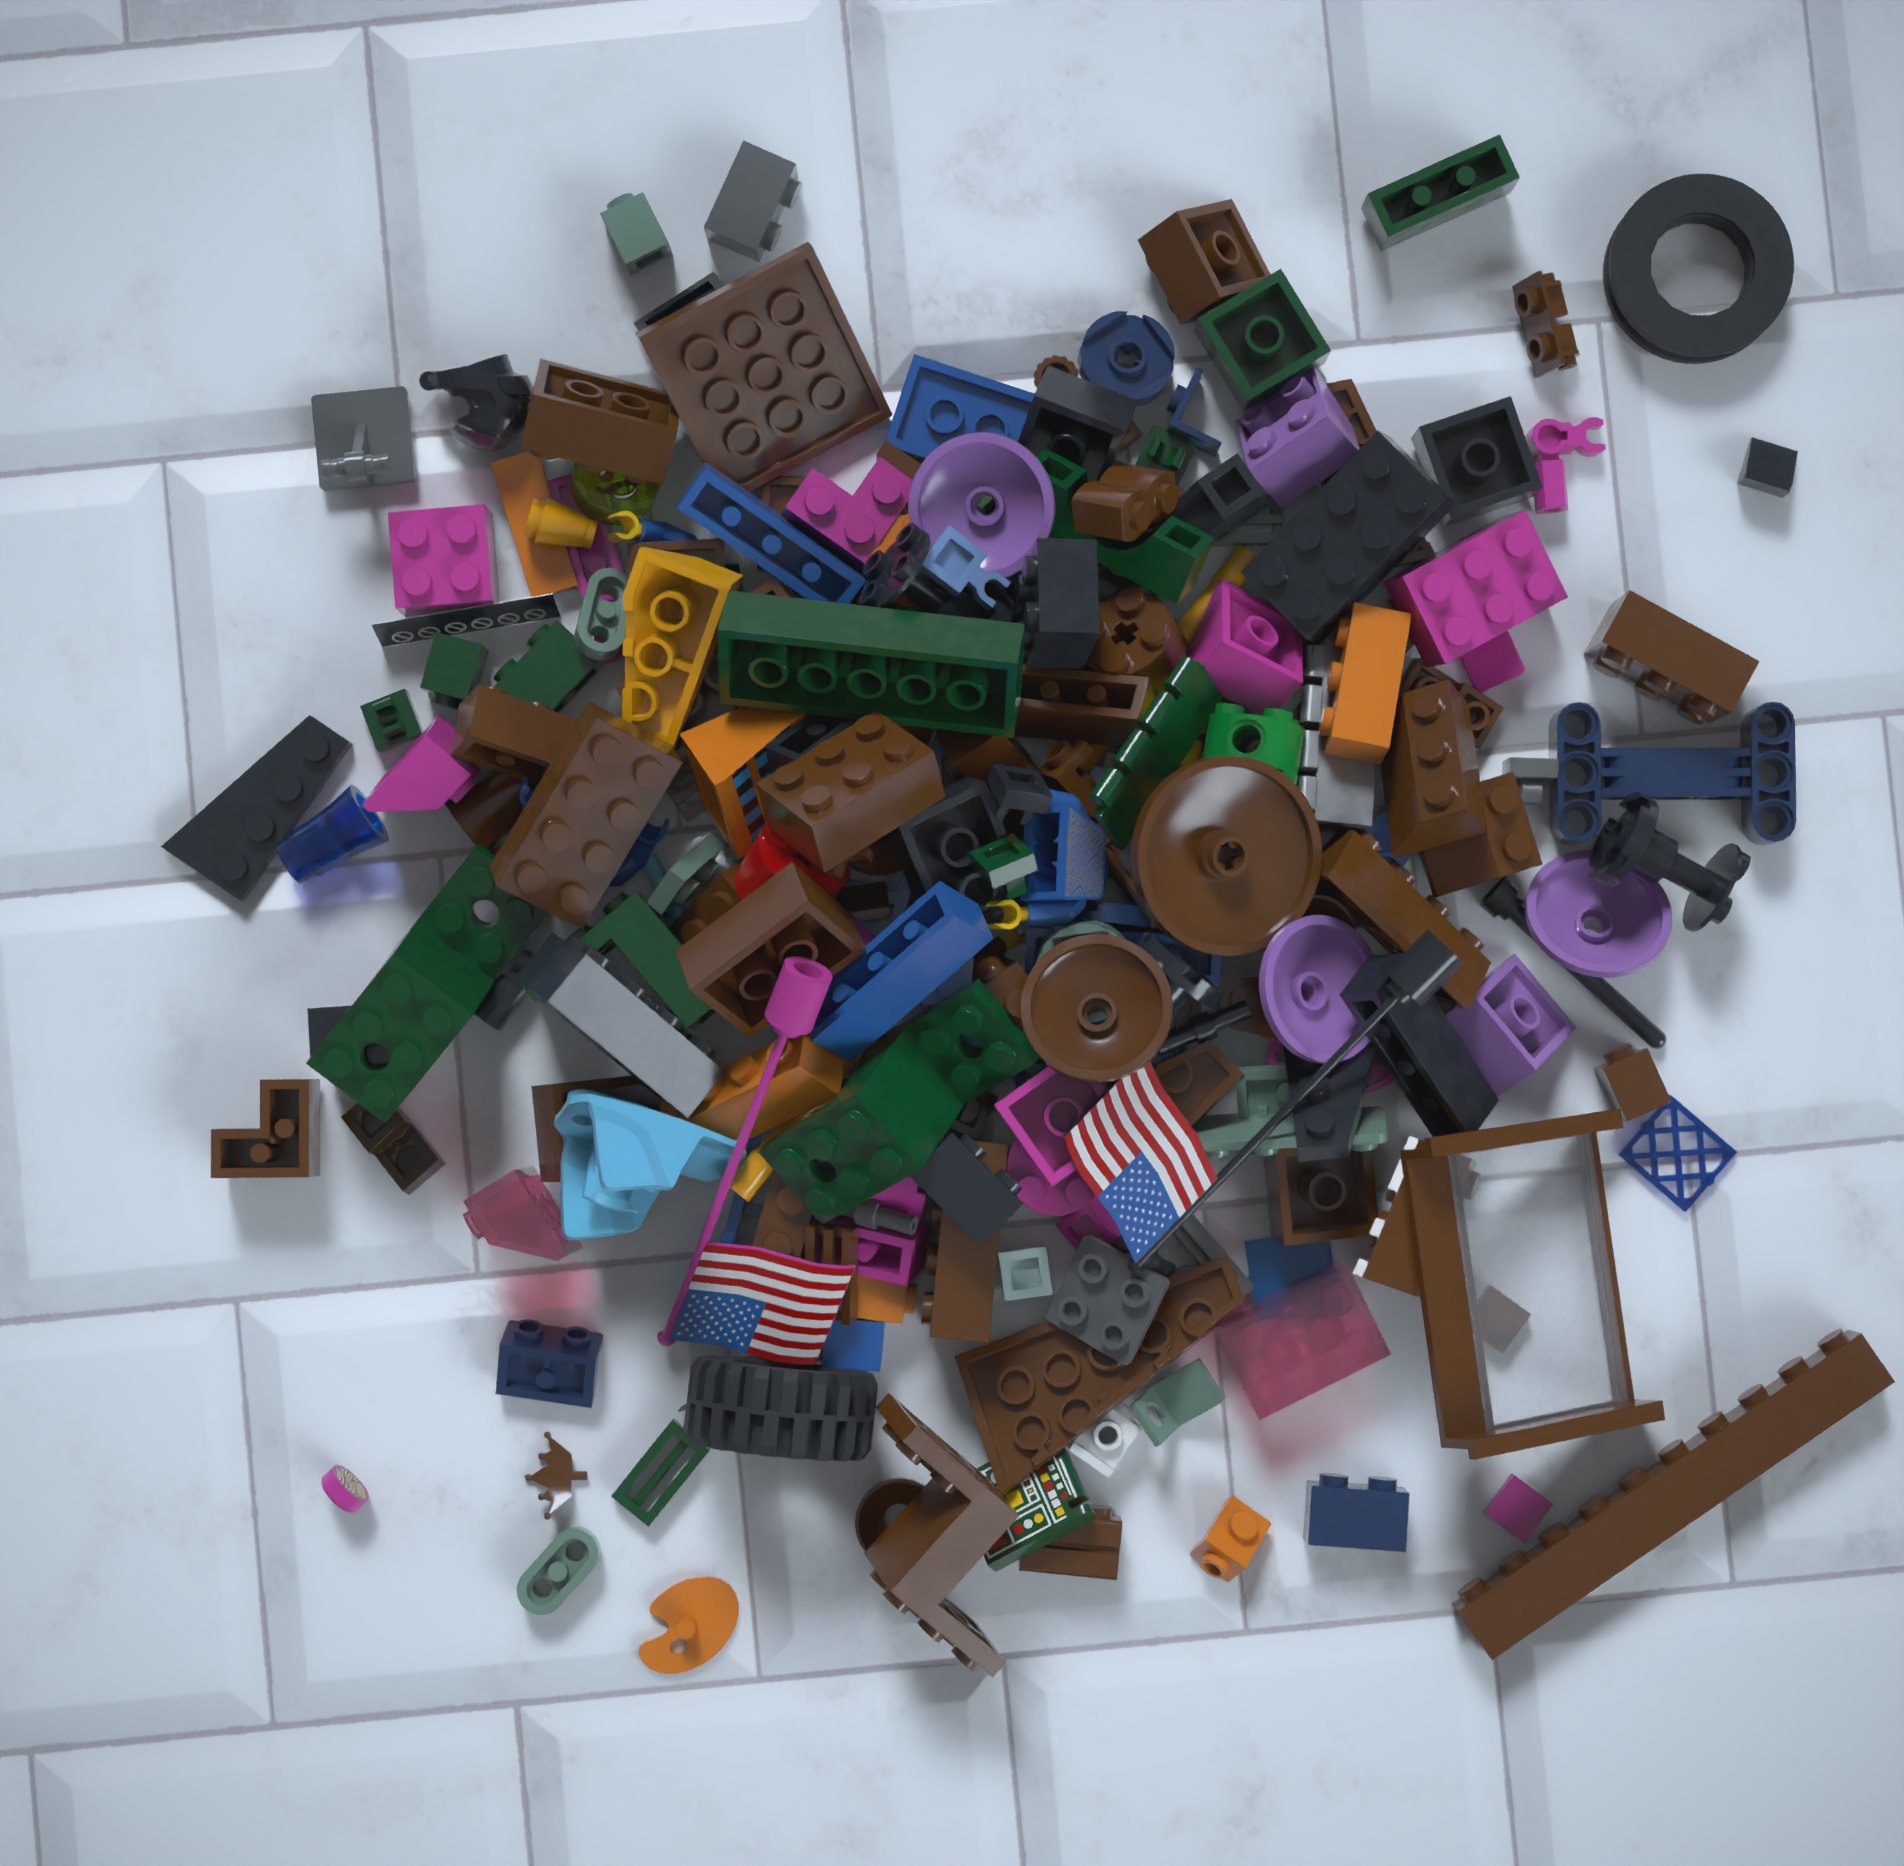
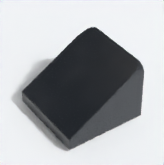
[1737,437,1798,498]

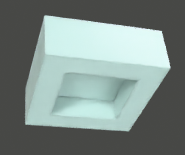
[998,1245,1053,1301]

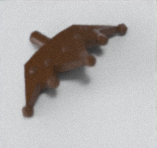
[524,1431,587,1520]

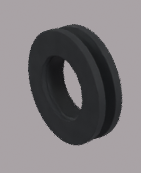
[1603,174,1794,364]

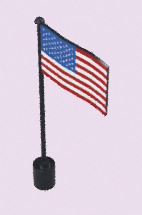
[1063,928,1464,1274]

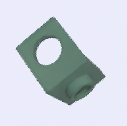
[1129,1358,1226,1447]

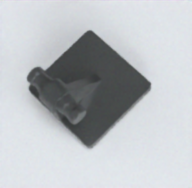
[311,386,416,491]
[1046,1234,1176,1365]

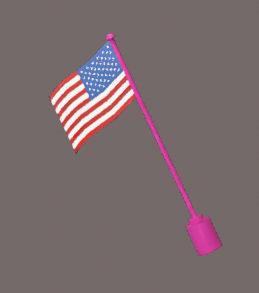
[657,956,856,1365]

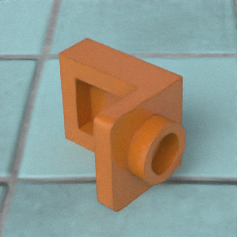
[1190,1495,1272,1582]

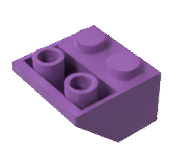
[1236,366,1360,508]

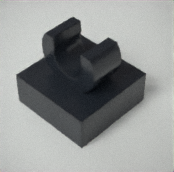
[987,764,1053,825]

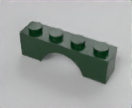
[1036,448,1214,605]

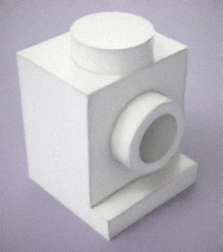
[1067,1402,1142,1478]

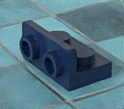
[495,1319,603,1408]

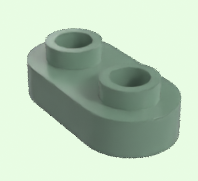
[574,568,628,661]
[517,1527,600,1615]

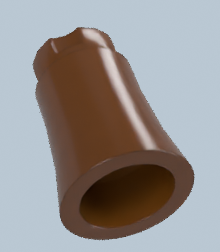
[444,771,537,850]

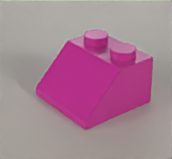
[1189,579,1303,716]
[362,714,482,812]

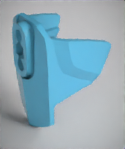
[554,1089,747,1241]

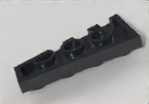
[161,715,353,901]

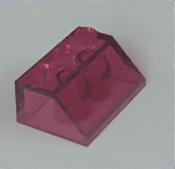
[463,1166,583,1261]

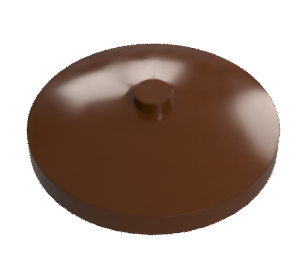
[1130,756,1322,956]

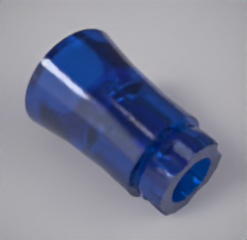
[276,785,389,884]

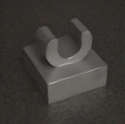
[1502,757,1559,805]

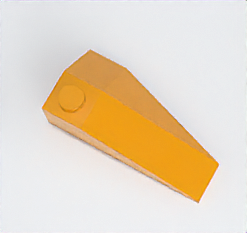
[622,547,743,749]

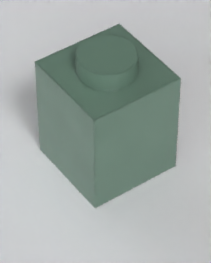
[600,192,673,276]

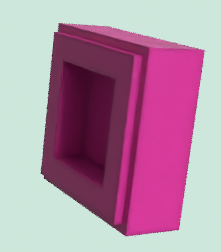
[1483,1473,1553,1543]

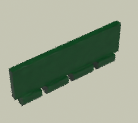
[1089,657,1223,850]

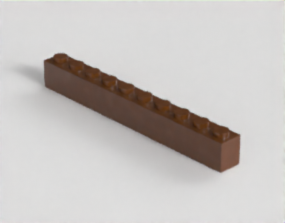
[1451,1329,1895,1660]

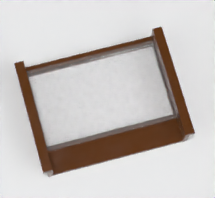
[1400,1109,1665,1460]

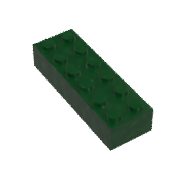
[717,590,1025,738]

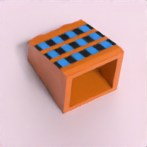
[680,706,808,859]

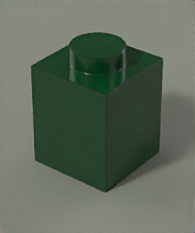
[420,632,489,710]

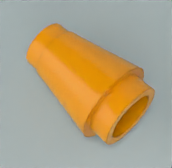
[523,496,598,549]

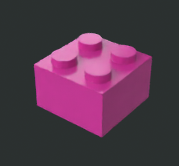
[388,504,500,617]
[993,1066,1106,1187]

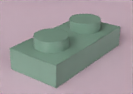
[646,833,725,915]

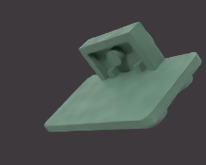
[1193,1064,1388,1159]

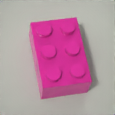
[1383,510,1568,667]

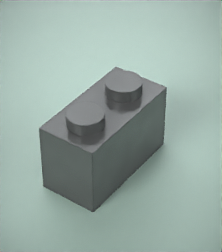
[704,140,802,262]

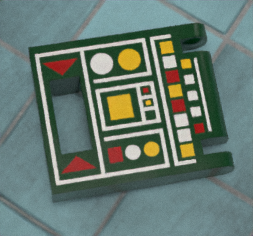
[977,1448,1096,1572]

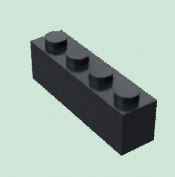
[1340,953,1499,1137]

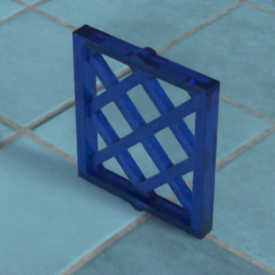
[1617,1095,1737,1212]

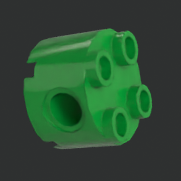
[1203,703,1305,784]

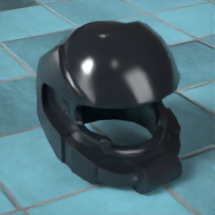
[419,354,533,451]

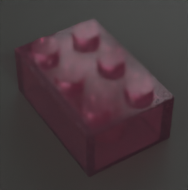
[1213,1260,1391,1420]

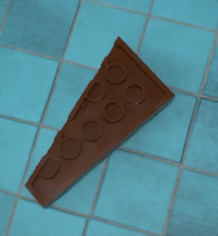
[954,1255,1246,1496]

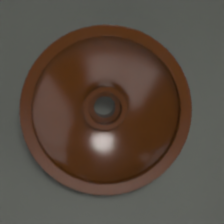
[1021,934,1173,1083]

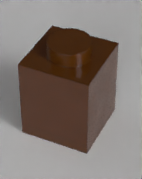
[1594,1044,1672,1122]

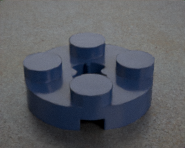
[1077,311,1175,407]

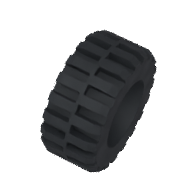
[684,1355,878,1461]

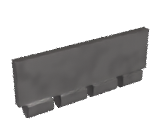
[1296,639,1376,829]

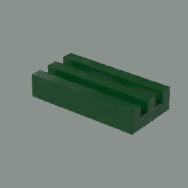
[611,1418,711,1527]

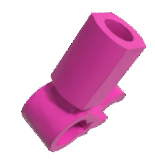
[1525,417,1606,514]

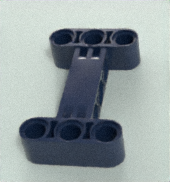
[1549,702,1796,846]

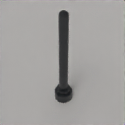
[1479,876,1667,1049]

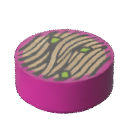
[321,1465,369,1513]

